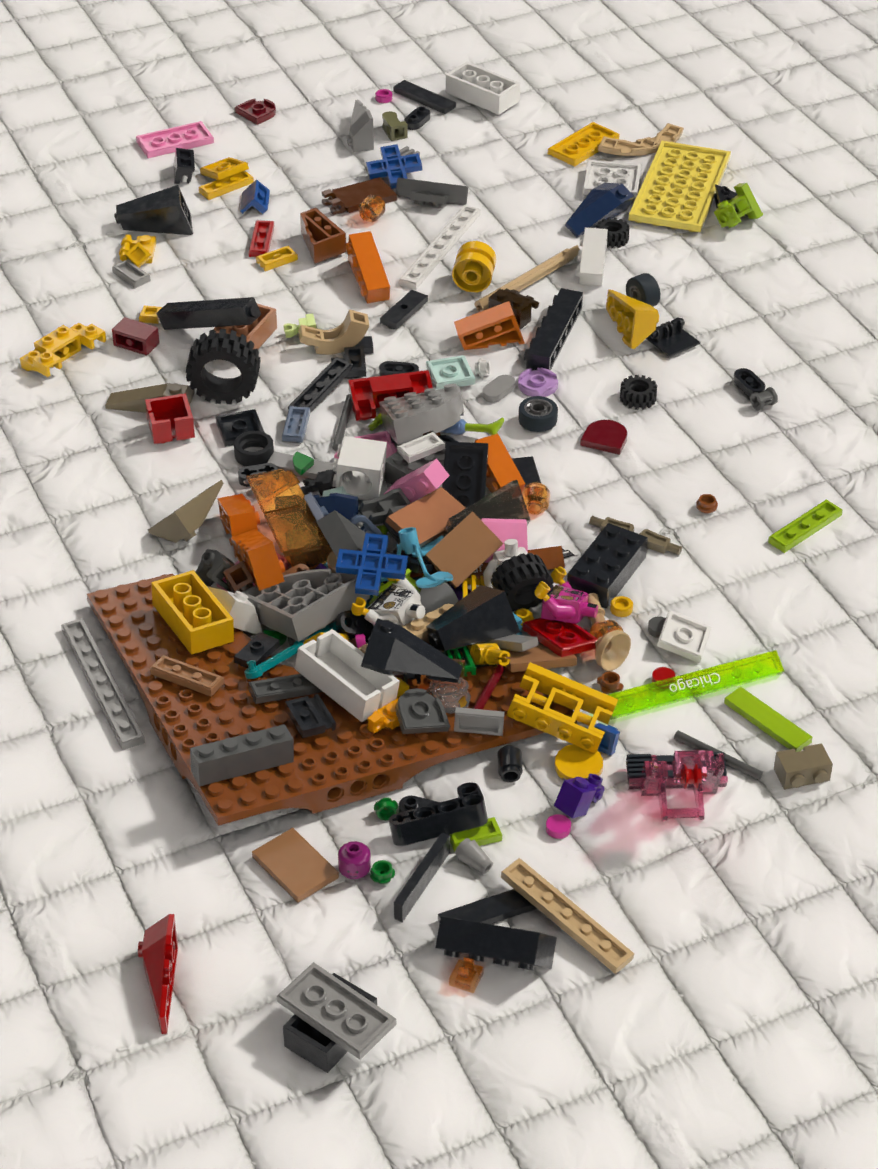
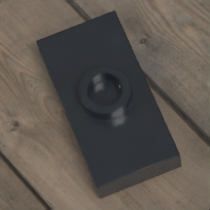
[234,632,280,668]

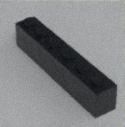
[524,288,583,371]

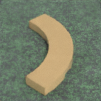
[598,123,684,156]

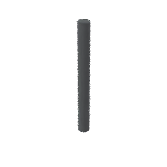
[332,394,352,451]
[674,730,763,780]

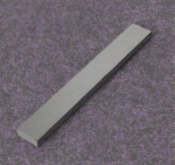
[61,618,145,750]

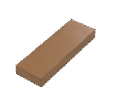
[150,655,224,697]

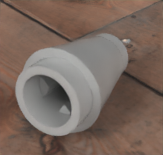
[455,838,493,874]

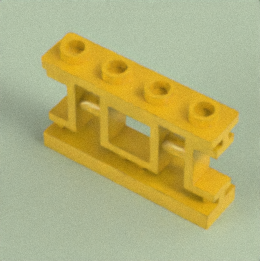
[507,662,618,753]

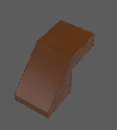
[223,561,254,593]

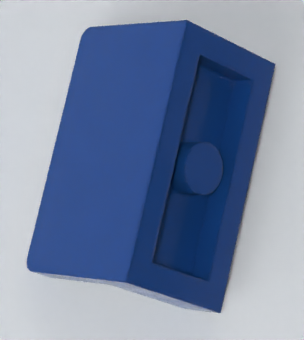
[240,179,270,214]

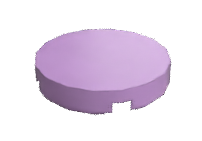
[518,368,558,397]

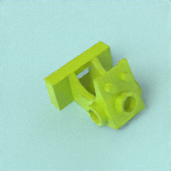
[714,183,763,228]

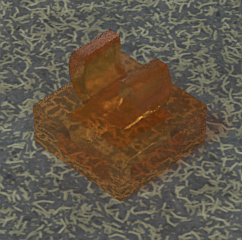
[449,957,484,993]

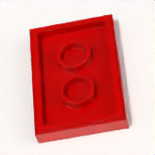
[522,618,598,657]

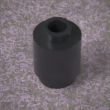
[497,745,523,782]

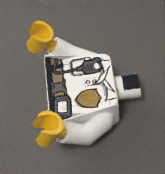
[351,578,425,626]

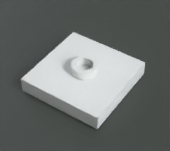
[656,610,712,663]

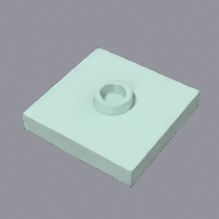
[426,355,475,390]

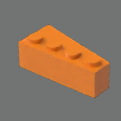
[230,529,286,591]

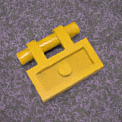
[119,234,156,263]

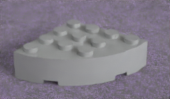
[379,384,464,445]
[242,569,370,642]

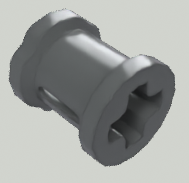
[750,387,778,411]

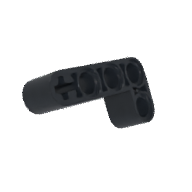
[389,782,488,846]

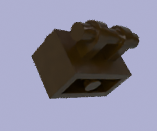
[488,288,539,330]

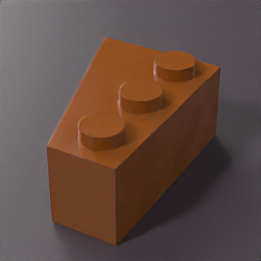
[300,208,346,264]

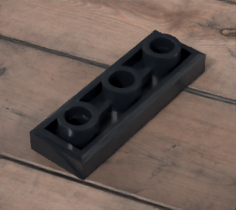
[380,290,428,330]

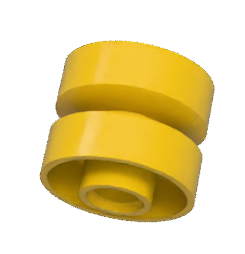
[452,241,496,293]

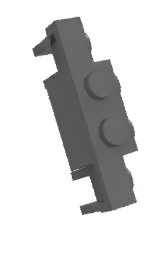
[358,488,437,562]

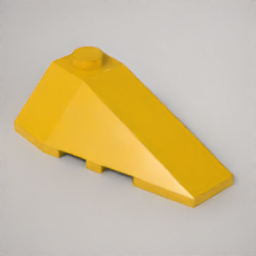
[606,290,659,349]

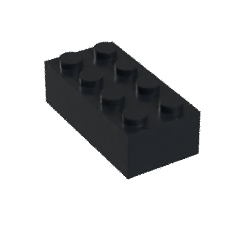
[567,523,648,609]

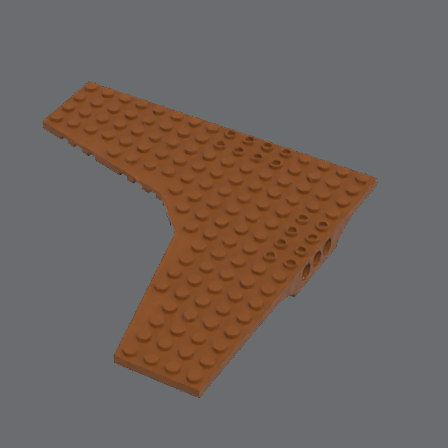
[87,574,577,826]

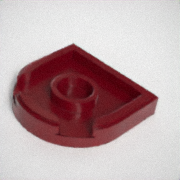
[234,99,276,125]
[580,420,627,455]

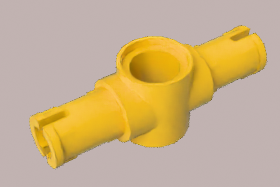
[460,643,510,666]

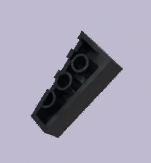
[435,916,557,970]

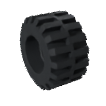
[491,553,554,612]

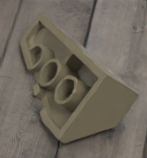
[105,383,195,413]
[148,480,224,543]

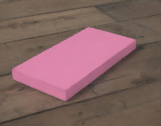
[136,121,214,158]

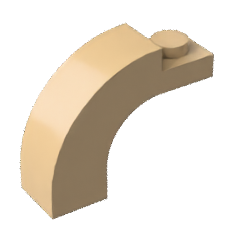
[298,309,369,355]

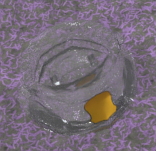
[426,678,471,714]

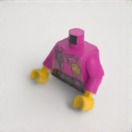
[535,566,598,624]

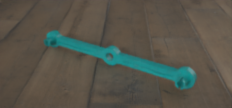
[244,620,347,679]

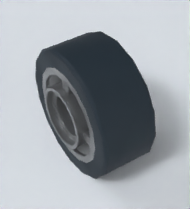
[518,396,558,432]

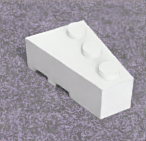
[576,227,608,286]

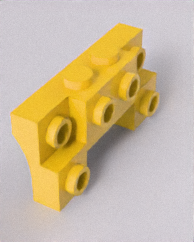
[20,323,106,377]

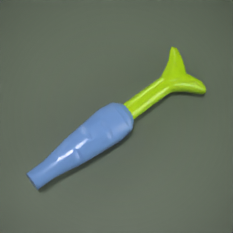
[441,417,504,435]

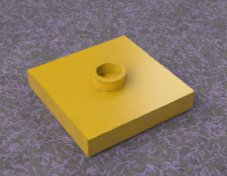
[200,157,249,180]

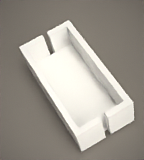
[295,629,400,722]

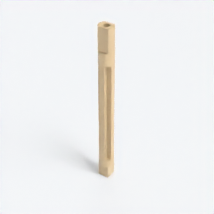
[474,245,580,312]

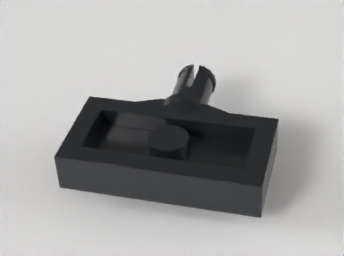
[331,347,366,378]

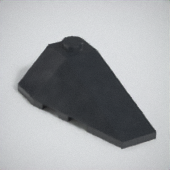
[361,618,463,683]

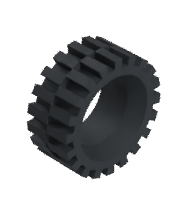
[186,329,261,404]

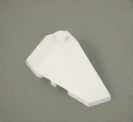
[207,586,263,635]

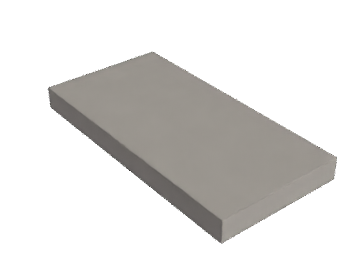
[277,962,396,1060]

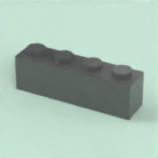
[190,724,294,786]

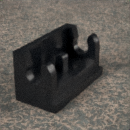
[173,148,195,184]

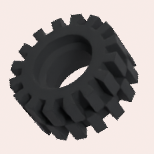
[596,217,630,248]
[620,375,657,410]

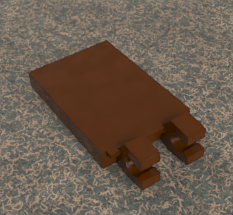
[322,177,397,215]

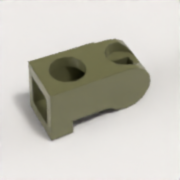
[382,111,408,141]

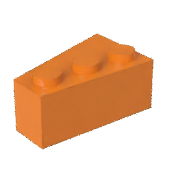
[454,301,525,350]
[475,433,525,502]
[217,494,260,558]

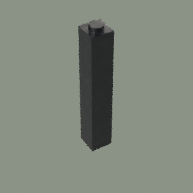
[156,297,261,330]

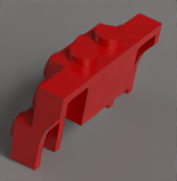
[348,370,433,421]

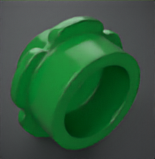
[374,798,398,821]
[370,860,395,884]

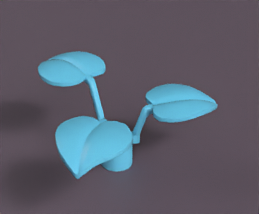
[381,527,453,588]

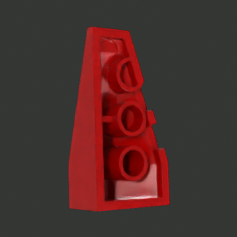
[138,914,178,1034]

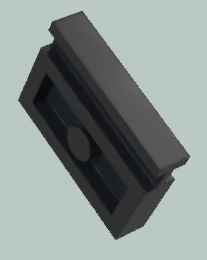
[285,694,336,738]

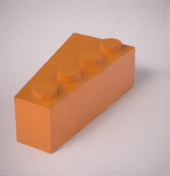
[346,231,390,303]

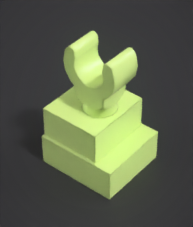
[283,313,316,338]

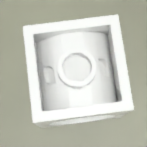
[333,436,387,500]

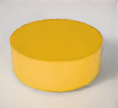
[610,596,633,617]

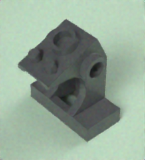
[195,549,253,592]

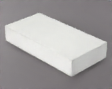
[397,432,445,463]

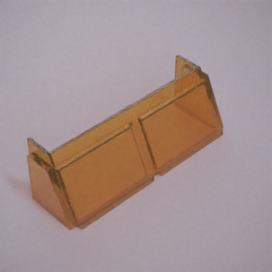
[246,469,333,572]

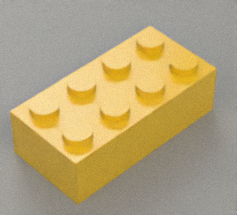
[151,570,234,655]

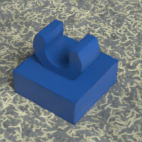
[594,723,620,756]

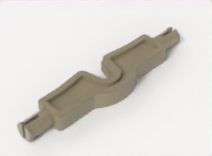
[589,515,682,555]

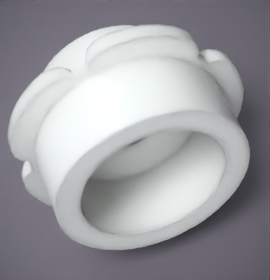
[475,358,490,378]

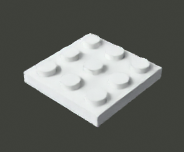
[583,160,642,199]

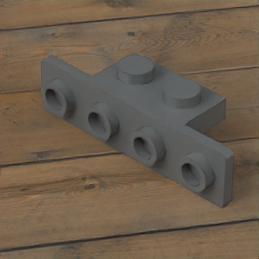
[396,178,468,207]

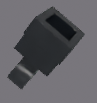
[301,469,336,496]

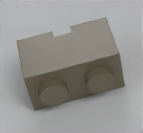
[774,743,833,790]

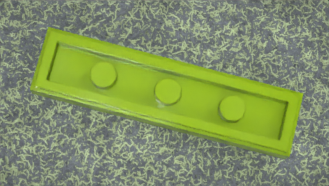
[768,499,843,553]
[724,687,813,752]

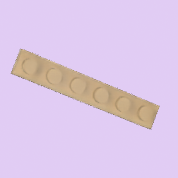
[501,858,634,974]

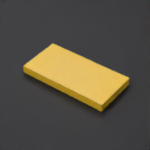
[548,122,620,167]

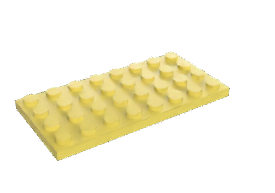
[628,141,731,232]

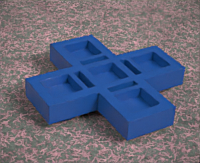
[366,144,422,189]
[336,533,408,596]

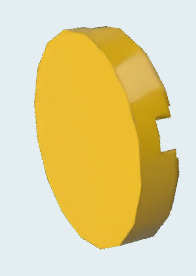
[555,744,603,779]

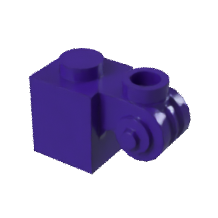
[554,774,604,819]

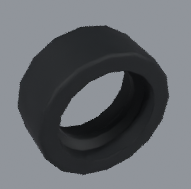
[234,431,274,466]

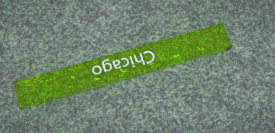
[608,650,784,720]

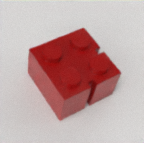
[145,393,195,444]

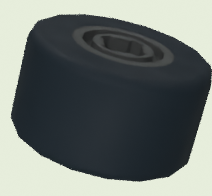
[626,273,661,307]

